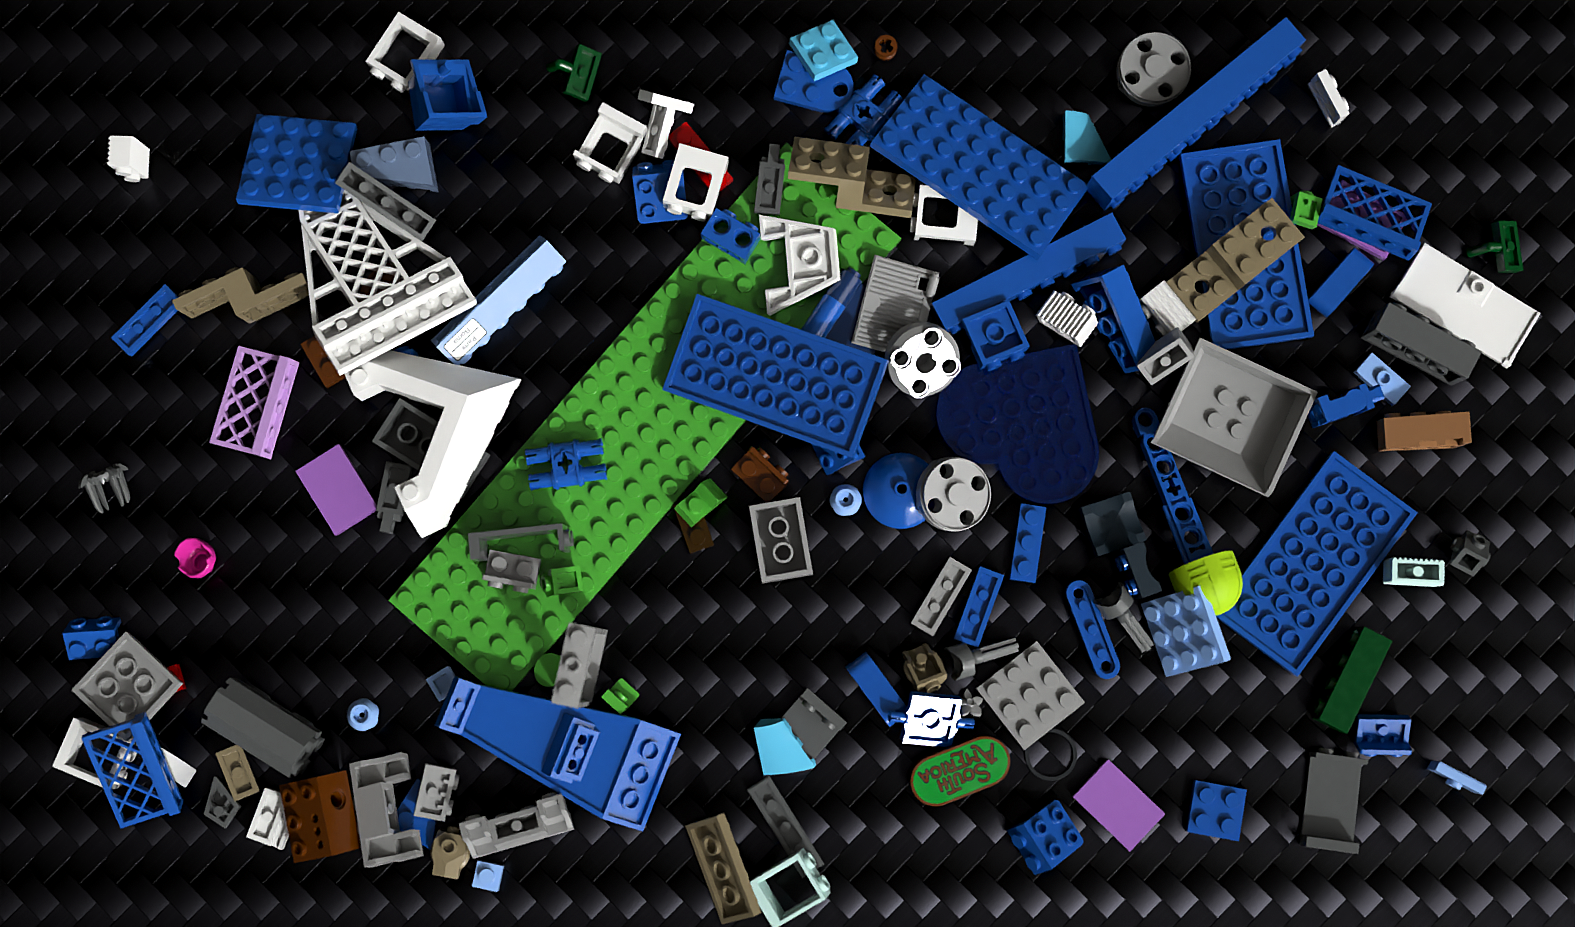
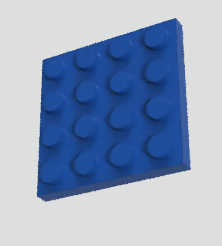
[236,114,357,214]

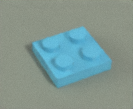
[789,20,858,81]

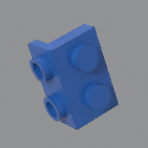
[62,616,121,660]
[1353,714,1412,757]

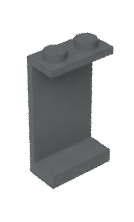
[468,523,574,562]
[1299,747,1368,854]

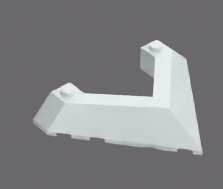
[344,350,521,538]

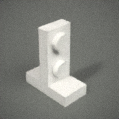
[638,89,694,159]

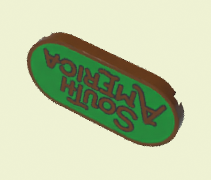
[910,734,1010,806]

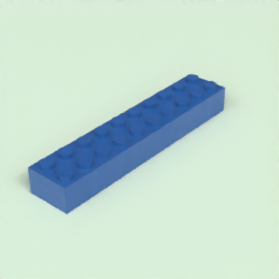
[1086,17,1306,211]

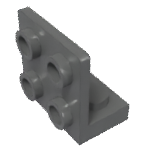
[782,688,847,759]

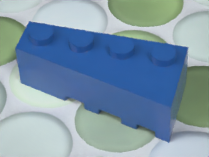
[1071,265,1156,373]

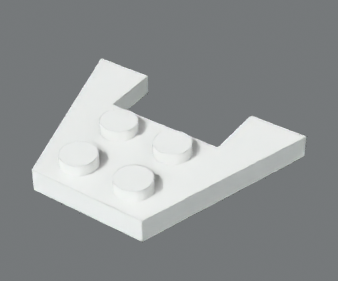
[759,215,840,315]

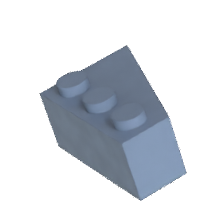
[350,136,439,192]

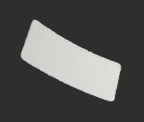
[161,748,196,787]

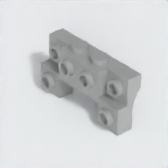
[349,752,423,868]
[459,792,574,859]

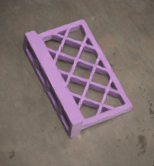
[209,346,299,459]

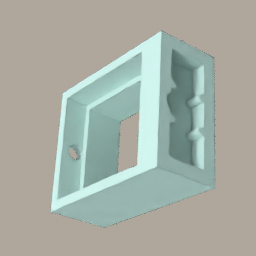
[750,848,831,927]

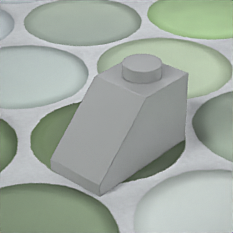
[1136,327,1195,385]

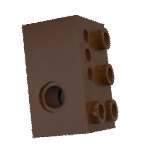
[279,770,361,863]

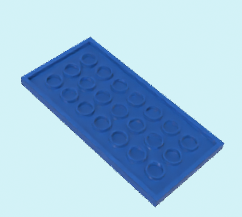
[870,74,1088,260]
[1179,139,1314,350]
[662,294,889,459]
[1216,451,1418,677]

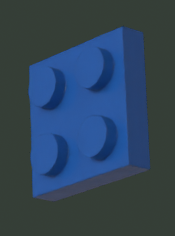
[1186,780,1247,841]

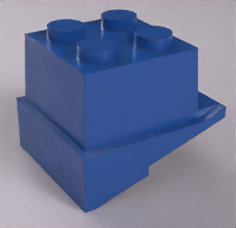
[408,59,487,131]

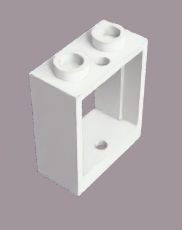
[366,12,445,93]
[52,717,137,789]

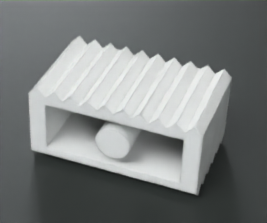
[107,136,150,182]
[1139,280,1196,337]
[1036,290,1098,347]

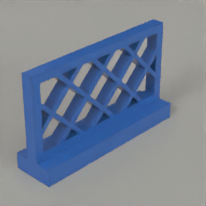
[1318,165,1432,261]
[82,712,183,828]

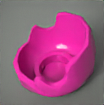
[174,538,216,578]

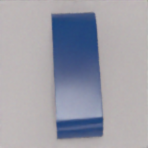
[1308,247,1374,318]
[845,651,907,727]

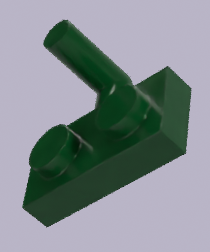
[546,44,602,101]
[1466,221,1524,273]

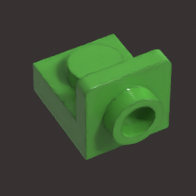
[1290,191,1322,229]
[541,565,584,597]
[602,678,639,715]

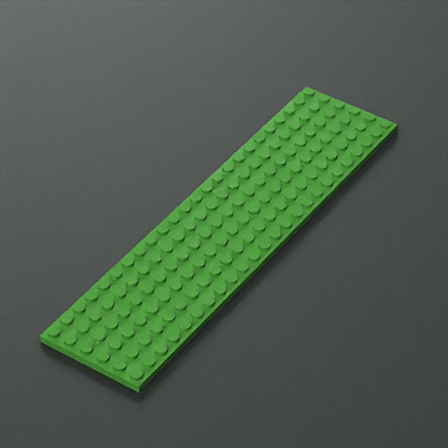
[388,143,901,691]

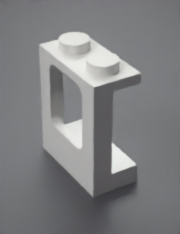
[573,103,647,184]
[663,144,729,222]
[910,185,978,246]

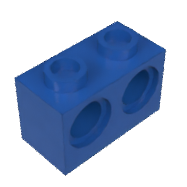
[701,208,761,264]

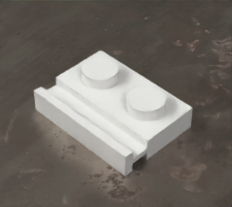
[1308,69,1350,127]
[246,787,289,850]

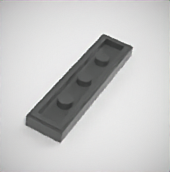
[747,775,824,878]

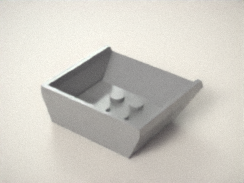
[1151,338,1318,497]

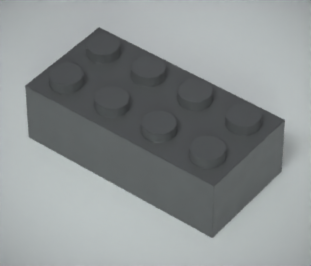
[1361,303,1482,386]
[372,398,491,498]

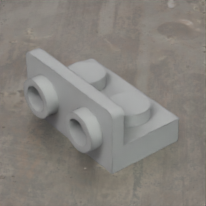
[482,550,542,593]
[413,763,459,822]

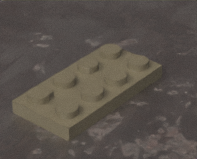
[686,813,761,924]

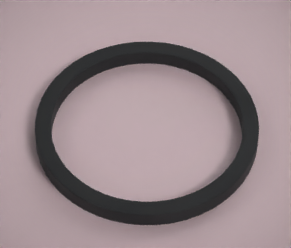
[1025,728,1077,781]

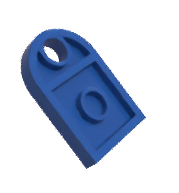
[774,50,853,113]

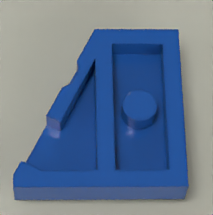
[397,778,437,850]

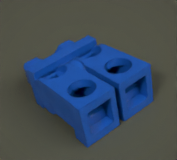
[1308,383,1385,428]

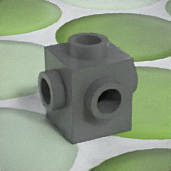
[1450,530,1491,577]

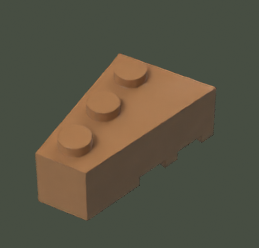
[1376,411,1472,451]

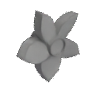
[960,689,984,717]

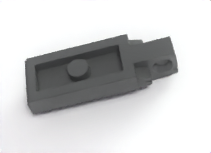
[754,144,785,216]
[376,461,413,534]

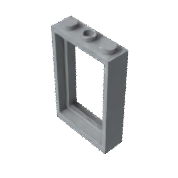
[551,622,608,708]

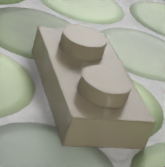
[215,745,260,802]

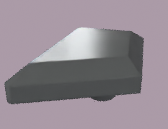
[204,776,241,828]

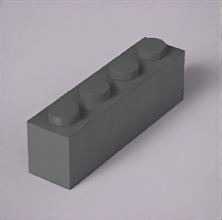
[334,161,436,241]

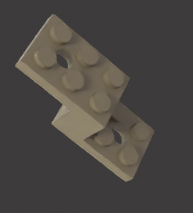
[788,137,916,218]
[1166,198,1305,323]
[172,267,317,324]

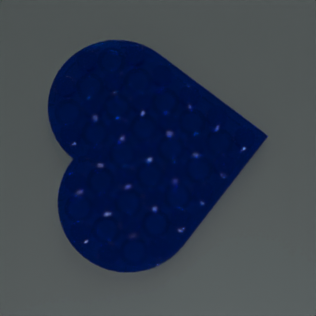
[936,344,1099,504]

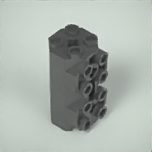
[201,677,325,777]

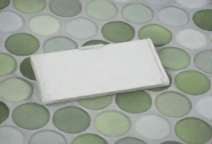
[1390,243,1540,369]

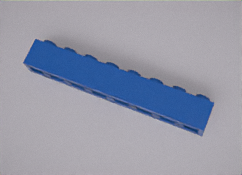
[930,213,1126,334]

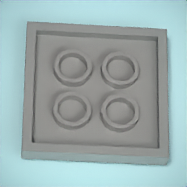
[72,632,184,742]
[976,641,1085,750]

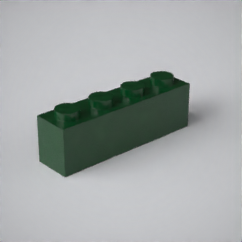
[1313,627,1392,734]

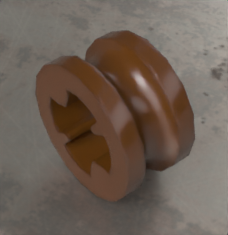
[875,35,897,60]

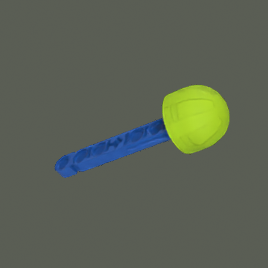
[1132,408,1243,615]

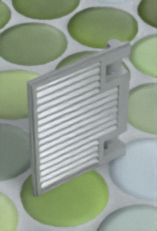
[851,255,939,357]

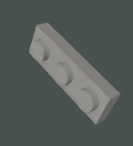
[911,557,972,636]

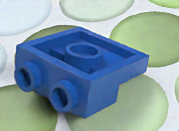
[961,300,1030,371]

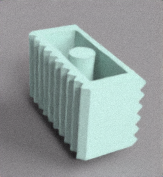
[1383,557,1445,587]

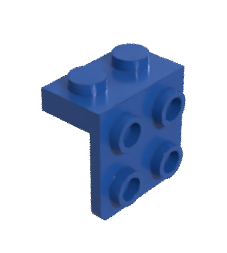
[632,160,688,224]
[1007,800,1084,875]

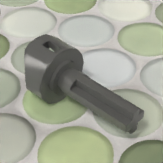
[1094,582,1154,653]
[944,637,1019,681]

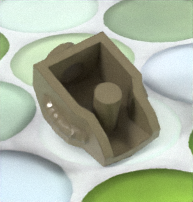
[902,643,947,693]
[430,826,470,879]

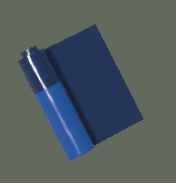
[801,267,876,355]

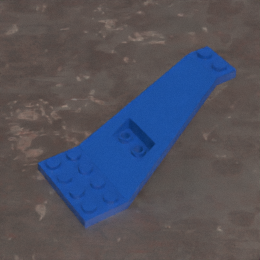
[435,676,681,831]

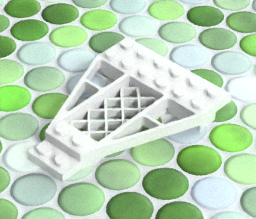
[298,190,477,376]

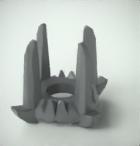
[78,464,130,513]

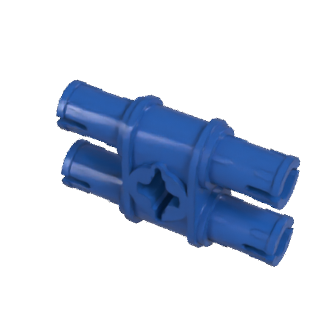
[824,74,904,146]
[525,438,607,491]

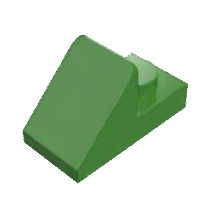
[674,478,727,527]

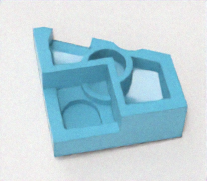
[1063,111,1111,165]
[754,718,816,775]

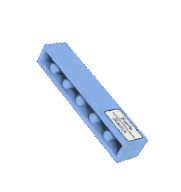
[431,235,567,365]

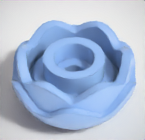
[830,484,862,516]
[347,698,379,731]

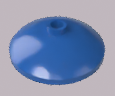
[863,453,934,529]

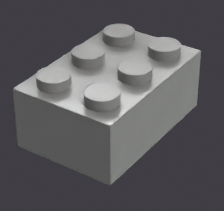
[749,497,813,584]

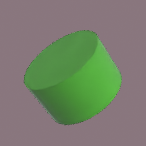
[534,653,561,688]

